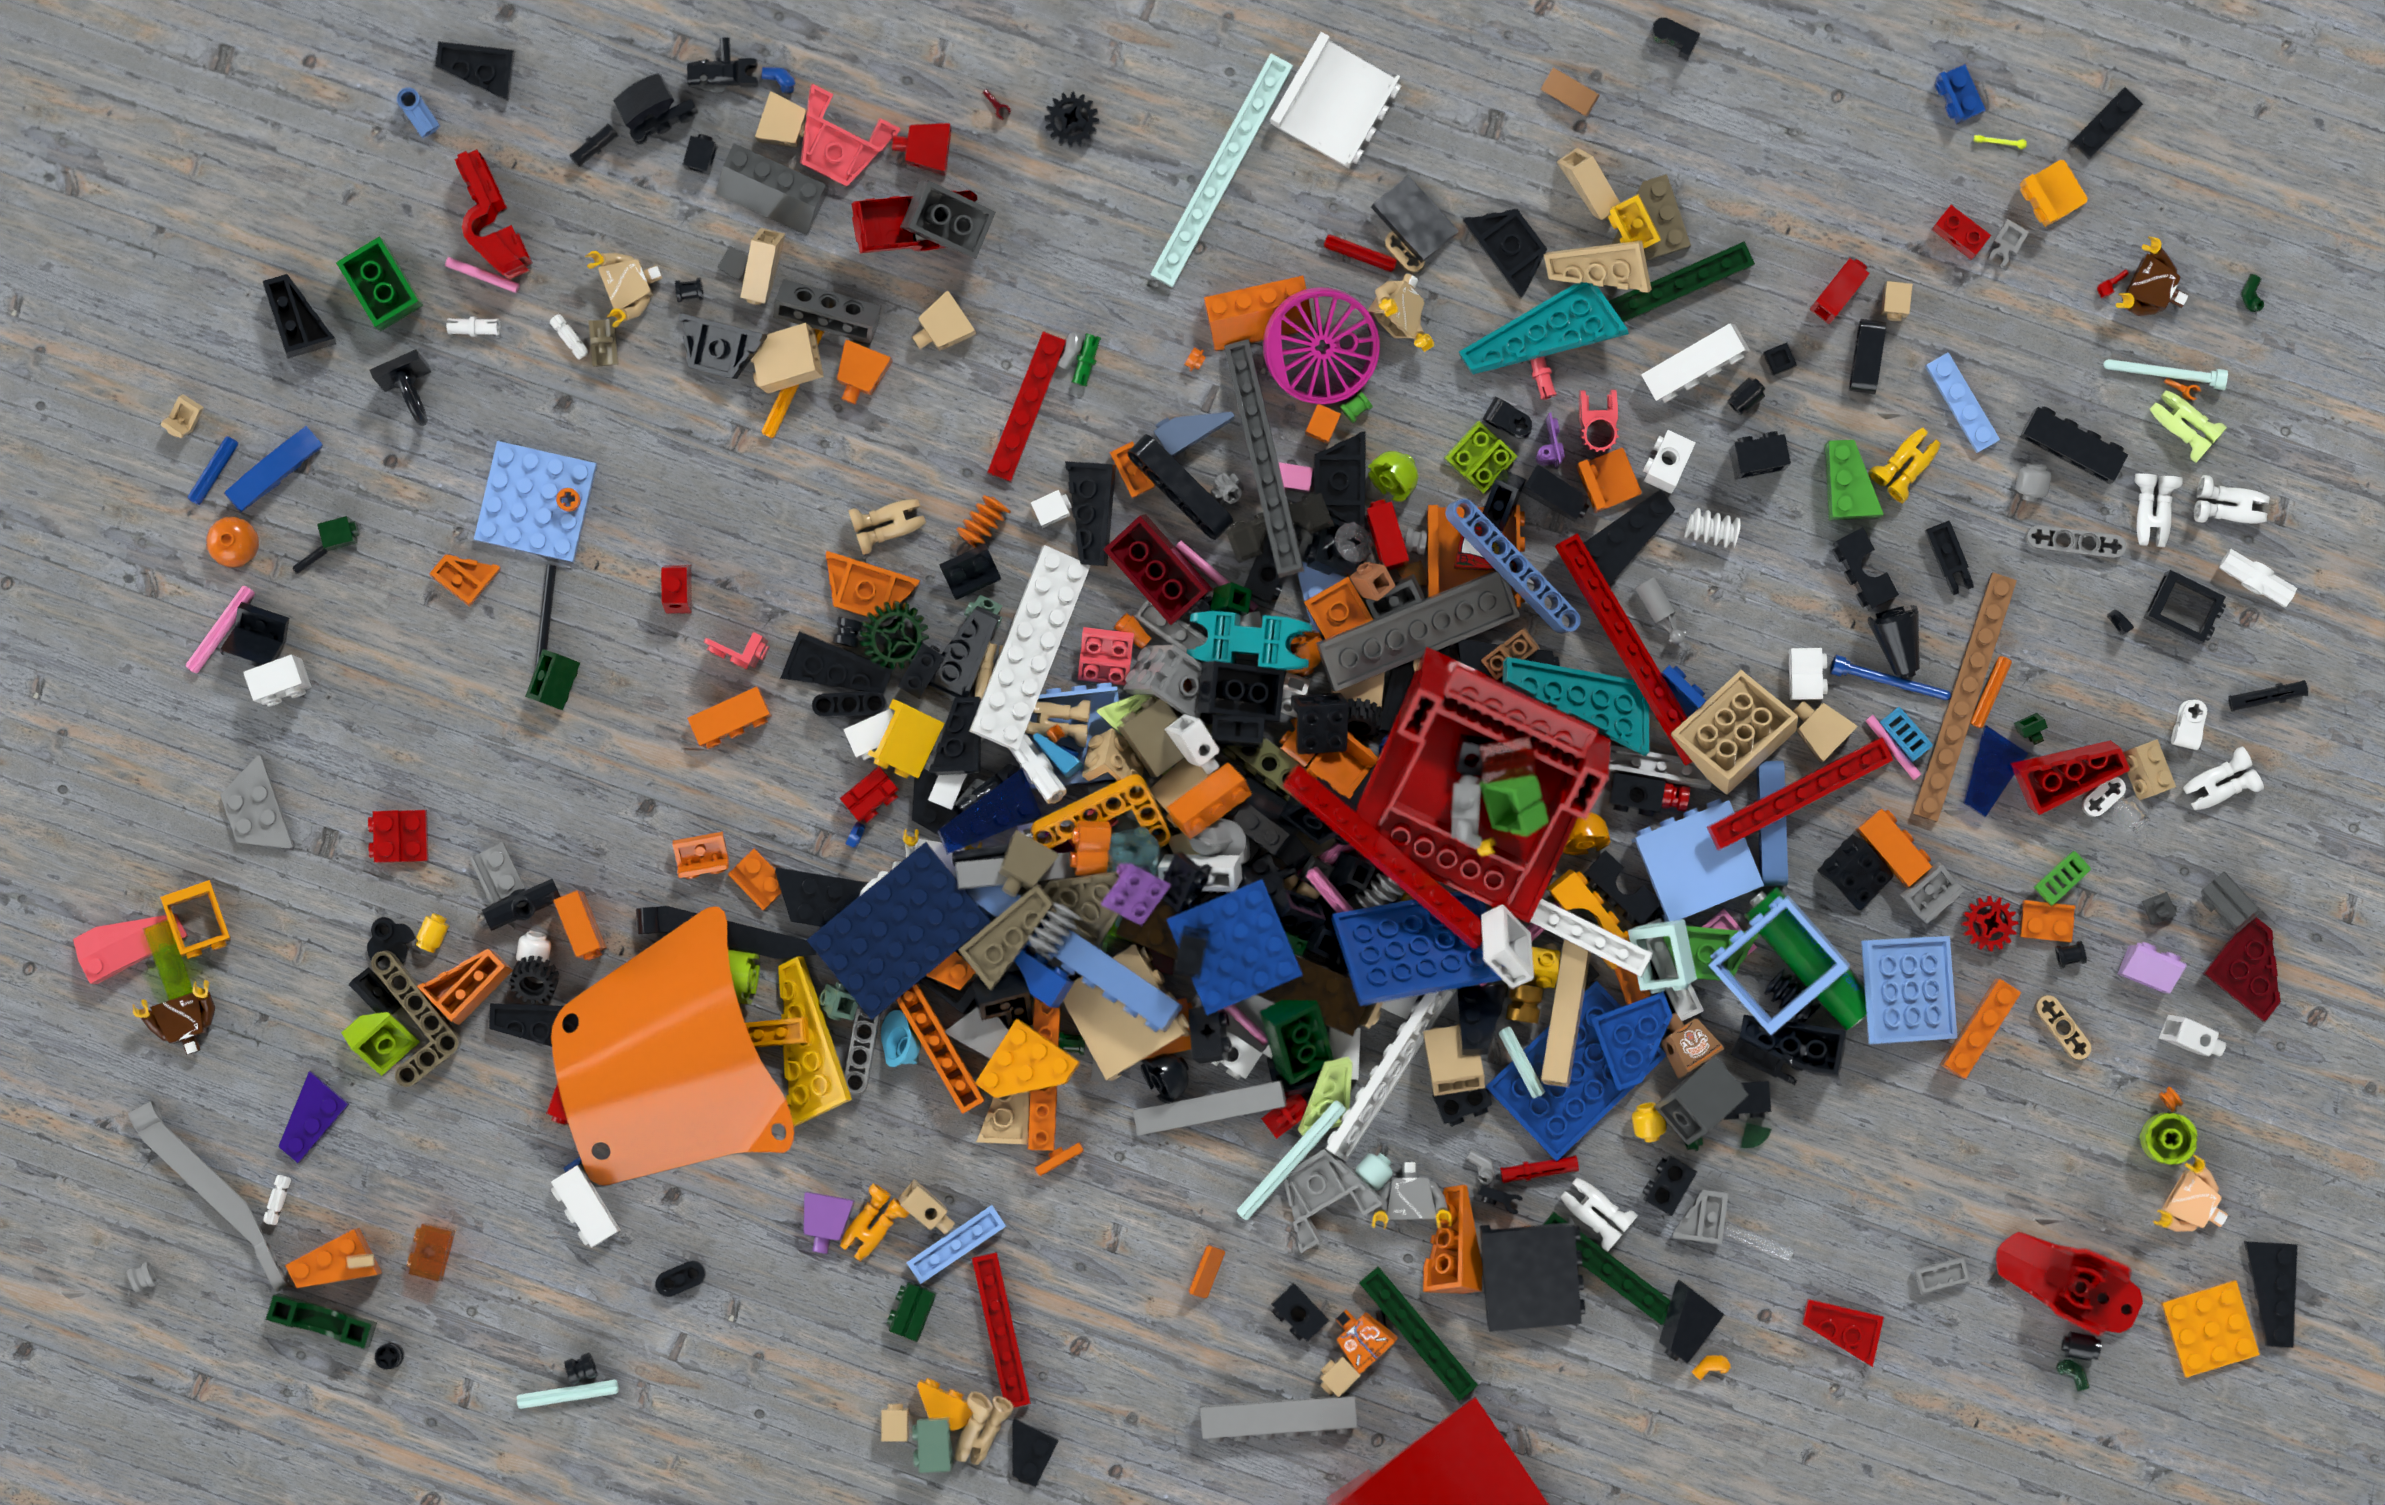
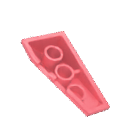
[73,913,188,984]

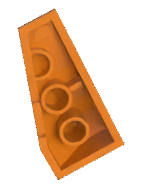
[1423,1185,1483,1294]

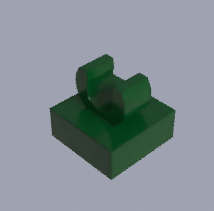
[2014,713,2048,745]

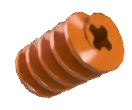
[956,495,1011,548]

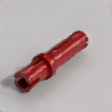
[1500,1155,1579,1184]

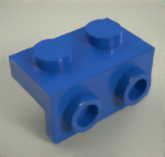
[1661,665,1706,718]

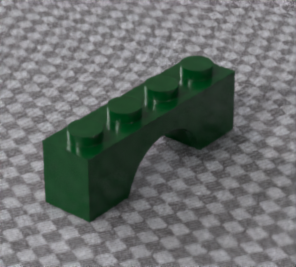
[265,1293,377,1349]

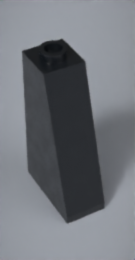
[1457,640,1560,682]

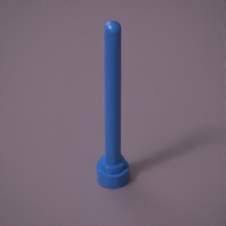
[1830,655,1951,700]

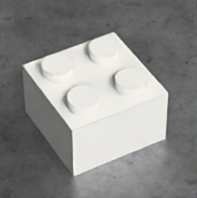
[243,654,311,707]

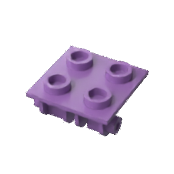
[1536,412,1565,469]
[1101,863,1171,926]

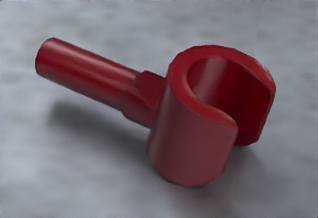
[983,89,1011,120]

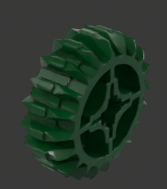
[860,601,929,670]

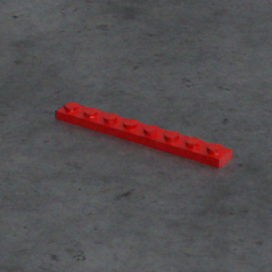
[1707,737,1893,850]

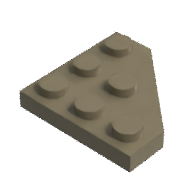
[1612,174,1691,261]
[1043,871,1120,948]

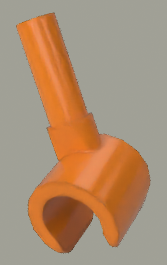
[2164,377,2201,401]
[1045,724,1065,743]

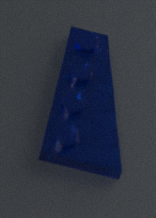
[937,768,1042,855]

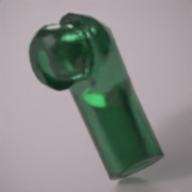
[2056,1359,2090,1391]

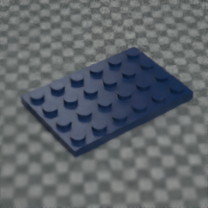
[807,842,991,1020]

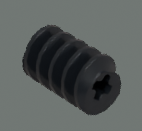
[1764,968,1821,1023]

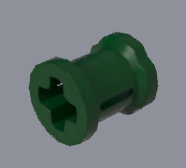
[1059,1032,1085,1055]

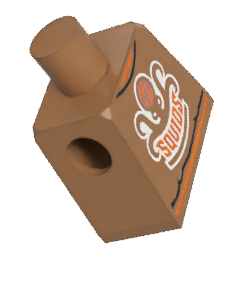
[1661,1013,1725,1079]

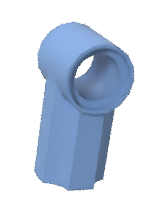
[397,87,441,138]

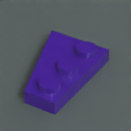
[278,1071,349,1163]

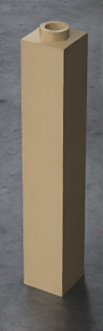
[1541,939,1591,1088]

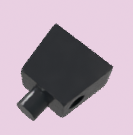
[1174,925,1210,979]

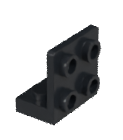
[1291,693,1349,754]

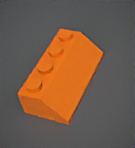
[1204,275,1314,351]

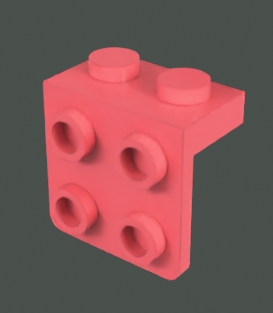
[704,632,769,670]

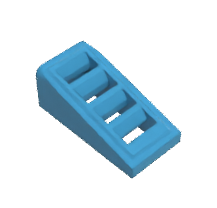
[1880,707,1933,762]
[1033,733,1083,779]

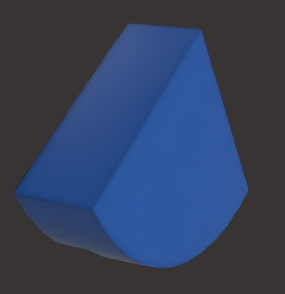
[845,822,866,849]

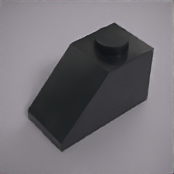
[1482,469,1526,533]

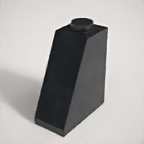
[1522,464,1590,522]
[1659,1280,1725,1364]

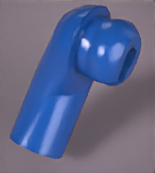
[762,67,795,94]

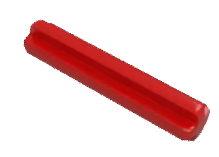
[1324,234,1397,272]

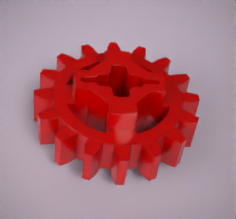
[1961,896,2018,951]

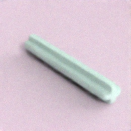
[517,1380,619,1409]

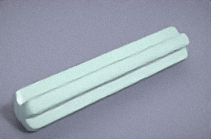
[1499,1027,1545,1098]

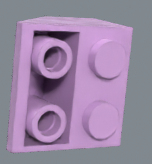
[2118,942,2187,993]

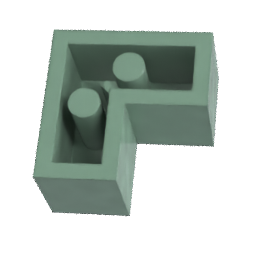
[912,1417,953,1473]

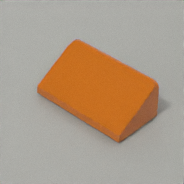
[1189,1245,1225,1298]

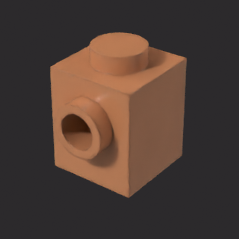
[1350,562,1396,601]

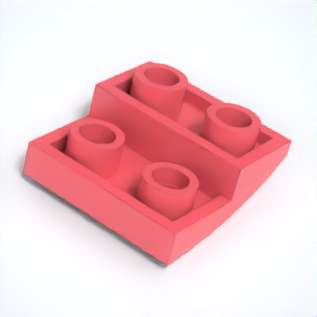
[1078,627,1134,686]

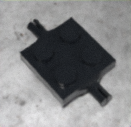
[1213,852,1298,899]

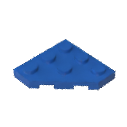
[1591,992,1672,1091]

